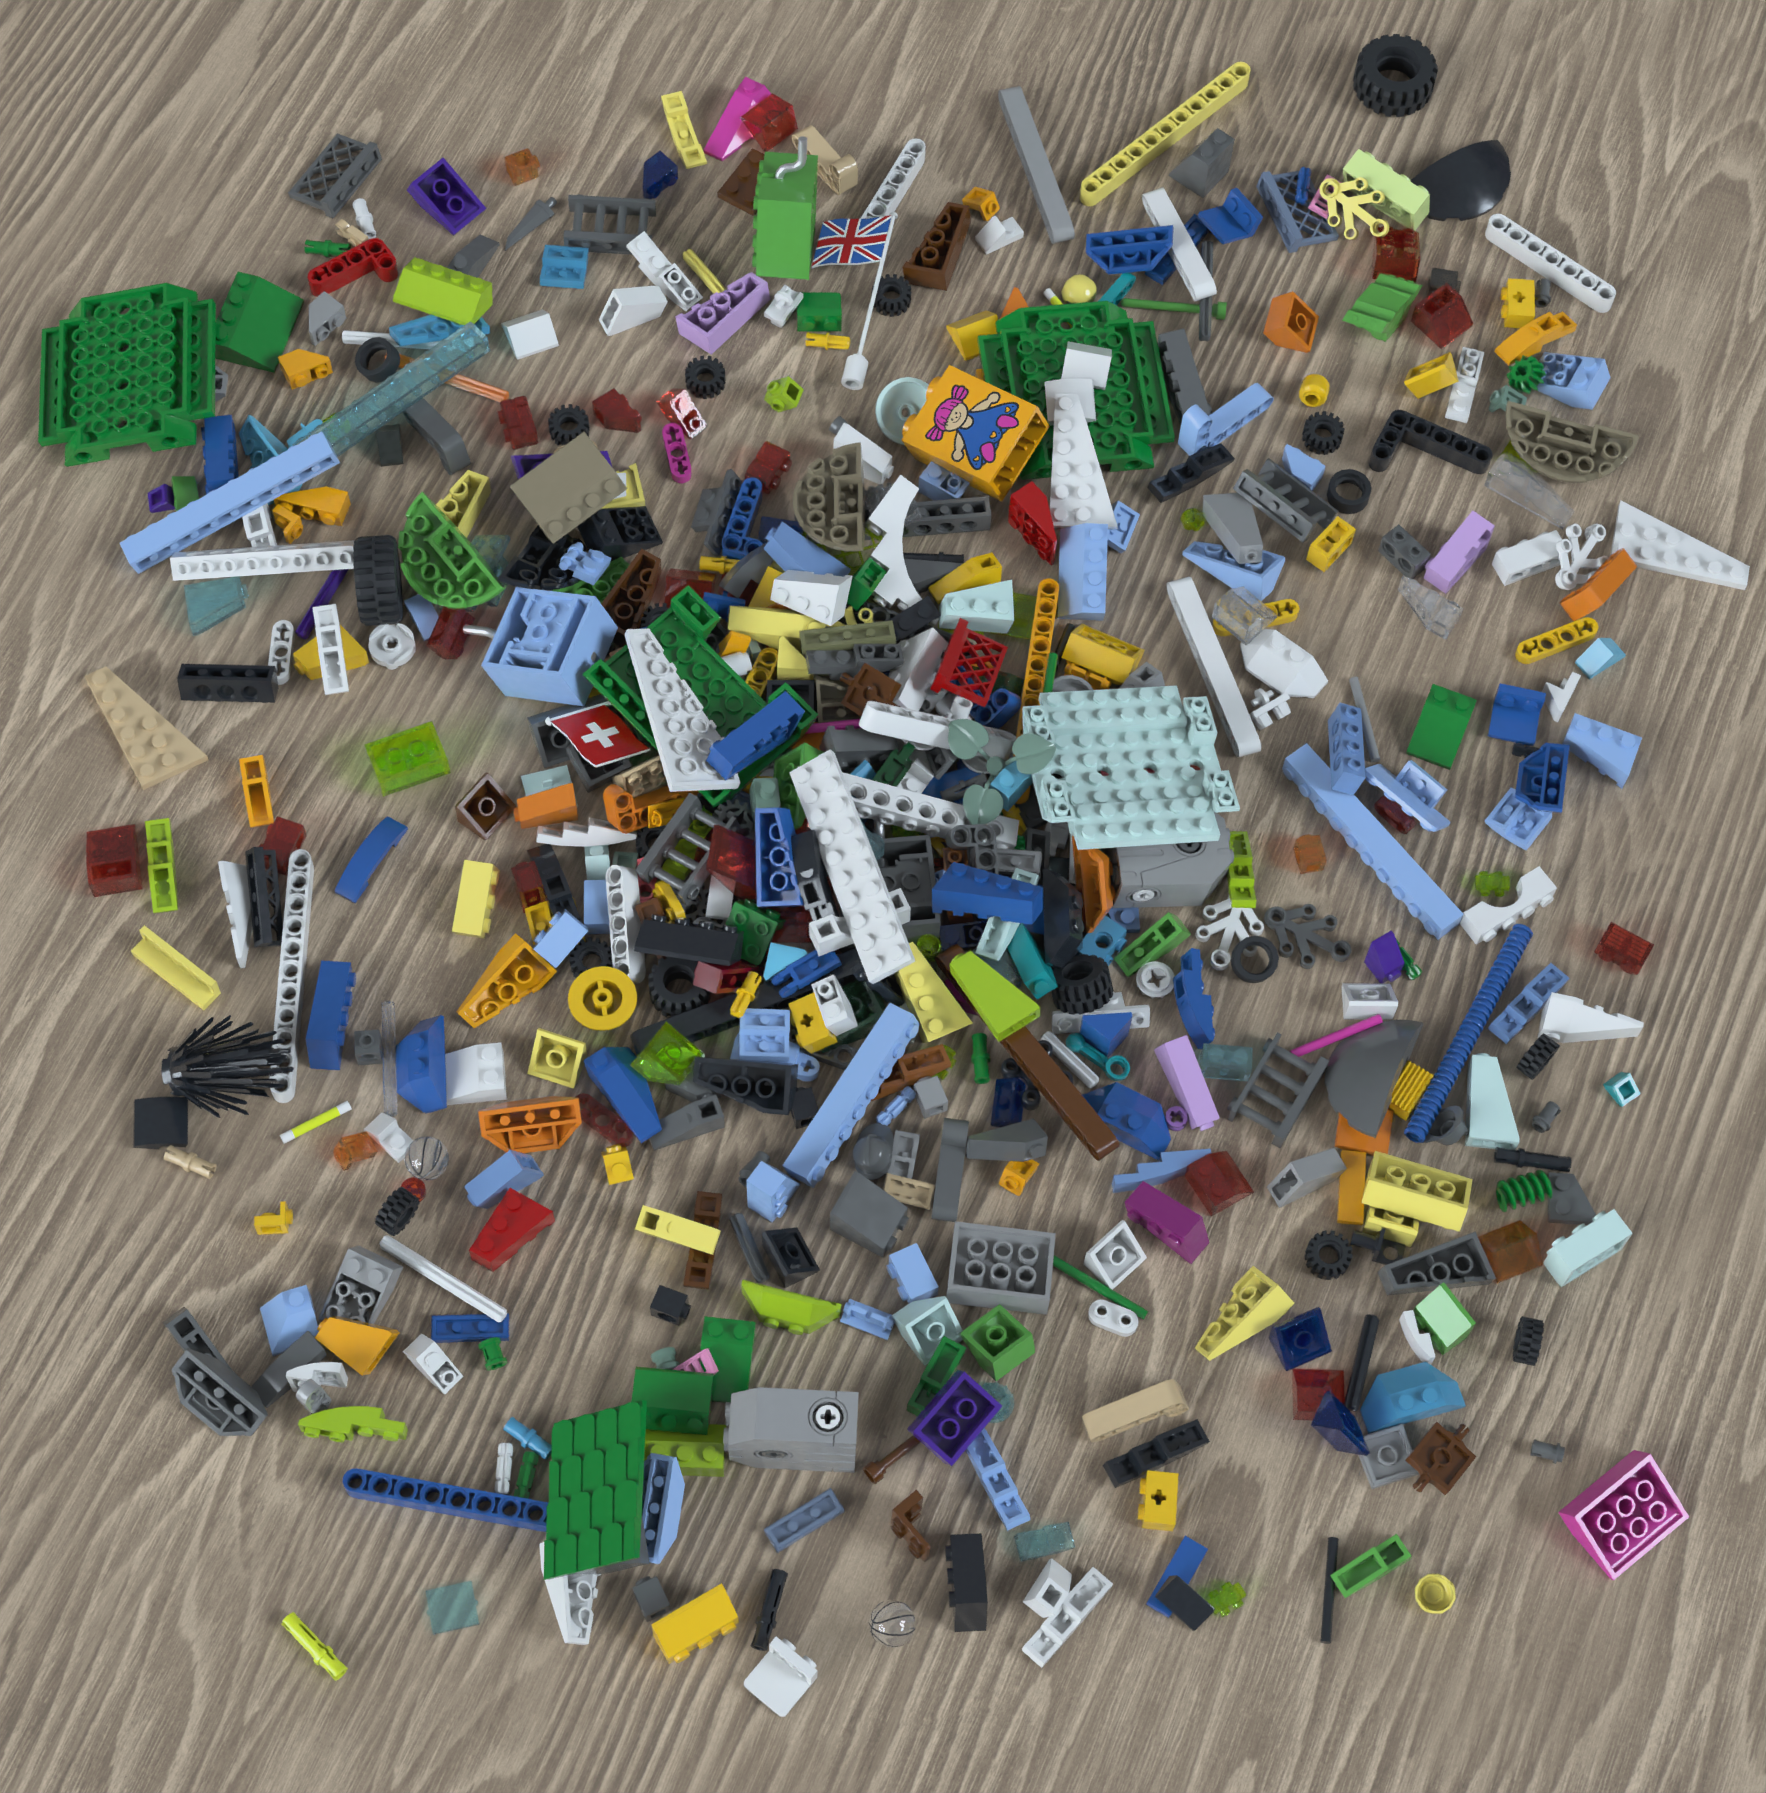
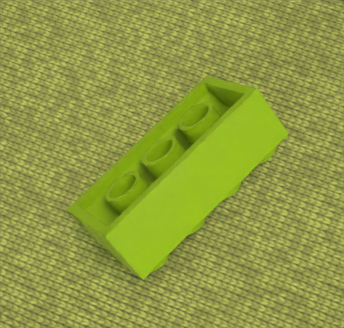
[393,257,493,328]
[644,1424,726,1477]

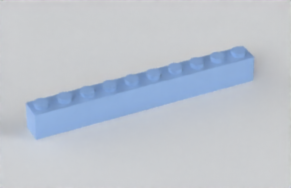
[120,431,340,574]
[1282,743,1464,940]

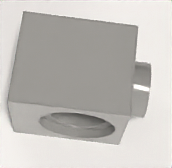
[914,1076,948,1119]

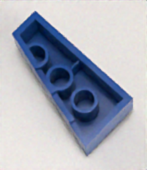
[201,415,239,495]
[932,862,1043,924]
[306,960,356,1070]

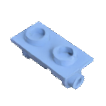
[840,1299,895,1340]

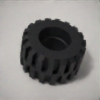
[1051,954,1114,1015]
[648,956,710,1017]

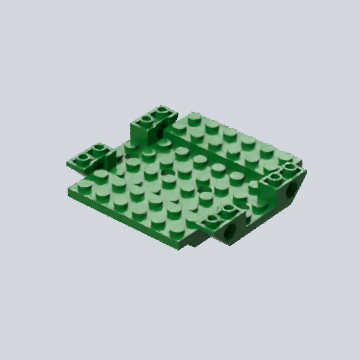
[38,283,216,467]
[977,301,1175,480]

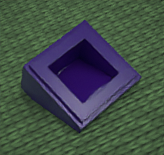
[147,484,175,513]

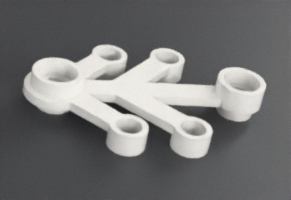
[1555,524,1608,590]
[1196,896,1264,970]

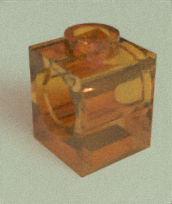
[504,148,540,186]
[1293,834,1327,874]

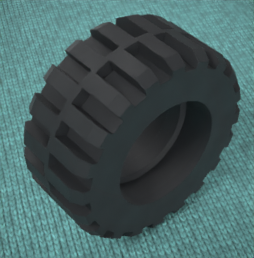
[1353,34,1438,117]
[353,535,403,626]

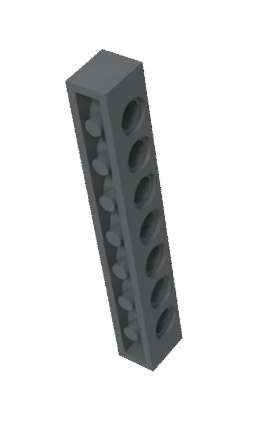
[808,496,991,544]

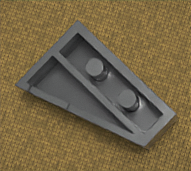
[819,725,899,772]

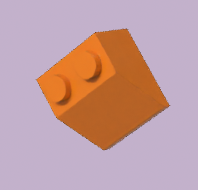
[1263,291,1319,353]

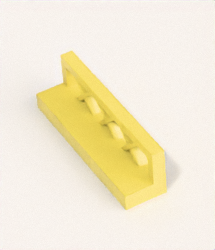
[131,925,221,1010]

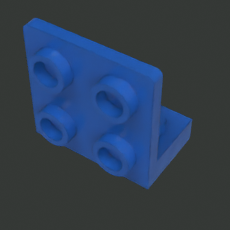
[1197,188,1263,244]
[1488,683,1546,746]

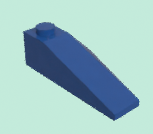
[583,1047,662,1143]

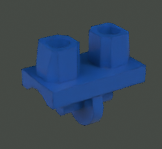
[703,591,746,623]

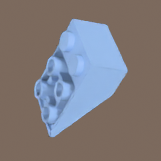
[1537,352,1611,410]

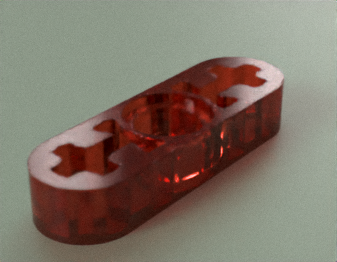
[575,1093,633,1147]

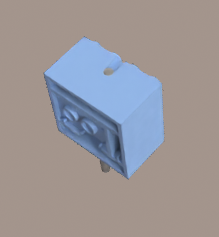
[463,587,618,706]

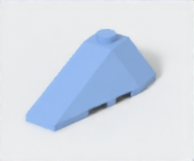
[1182,541,1285,601]

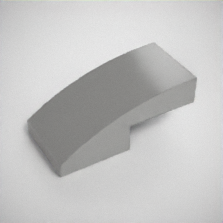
[888,1130,920,1179]

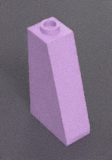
[1154,1035,1220,1131]

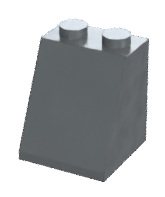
[1169,128,1235,198]
[830,1171,909,1257]

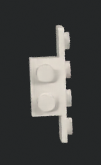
[1052,992,1150,1034]

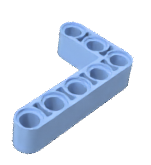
[1178,383,1274,456]

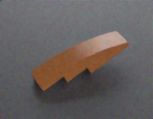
[870,1044,951,1102]

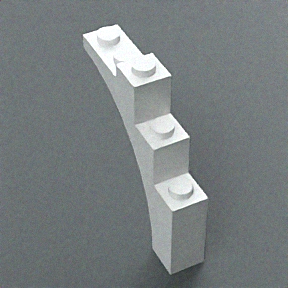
[866,475,939,627]

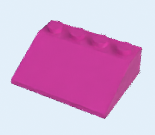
[1558,1450,1689,1580]

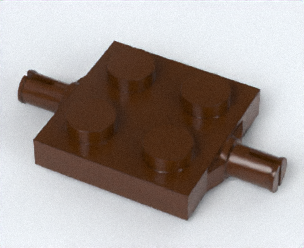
[840,663,902,716]
[1405,1422,1477,1495]

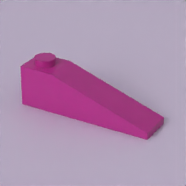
[703,77,783,161]

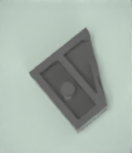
[1547,1172,1596,1225]

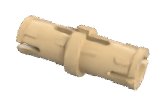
[164,1145,217,1179]

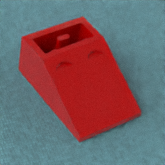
[1008,481,1057,566]

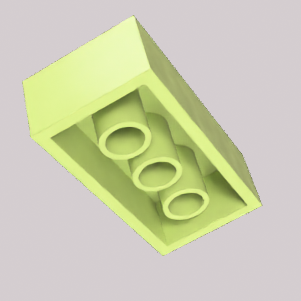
[1343,149,1430,232]

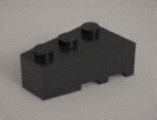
[945,1533,988,1632]

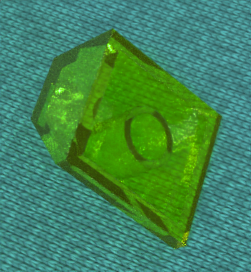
[630,1022,704,1085]

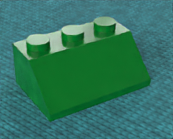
[631,1366,714,1435]

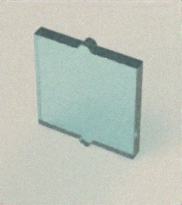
[426,1581,479,1635]

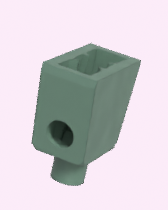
[749,778,780,831]

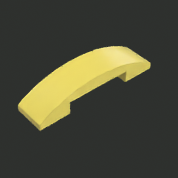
[661,91,707,169]

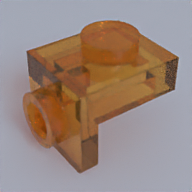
[333,1131,378,1171]

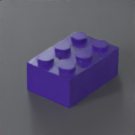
[907,1370,1002,1466]

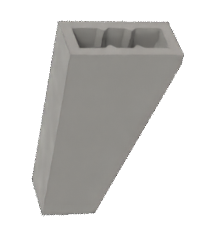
[1202,493,1263,564]

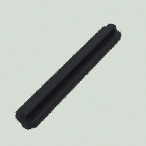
[1343,1314,1380,1412]

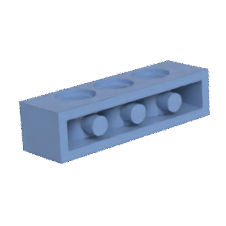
[1328,703,1366,795]

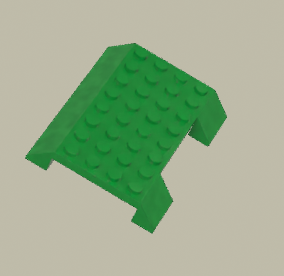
[583,585,818,807]

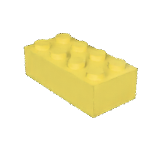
[1362,1151,1473,1232]

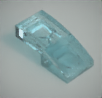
[1014,1522,1075,1562]

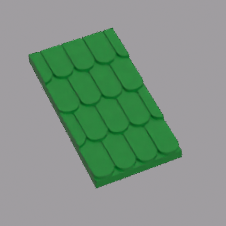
[544,1400,650,1580]

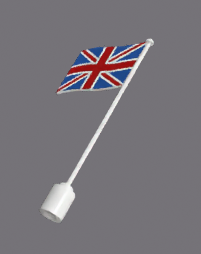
[812,212,898,390]

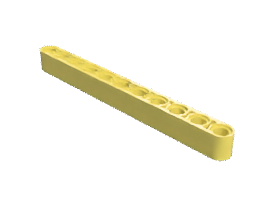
[1080,62,1251,206]

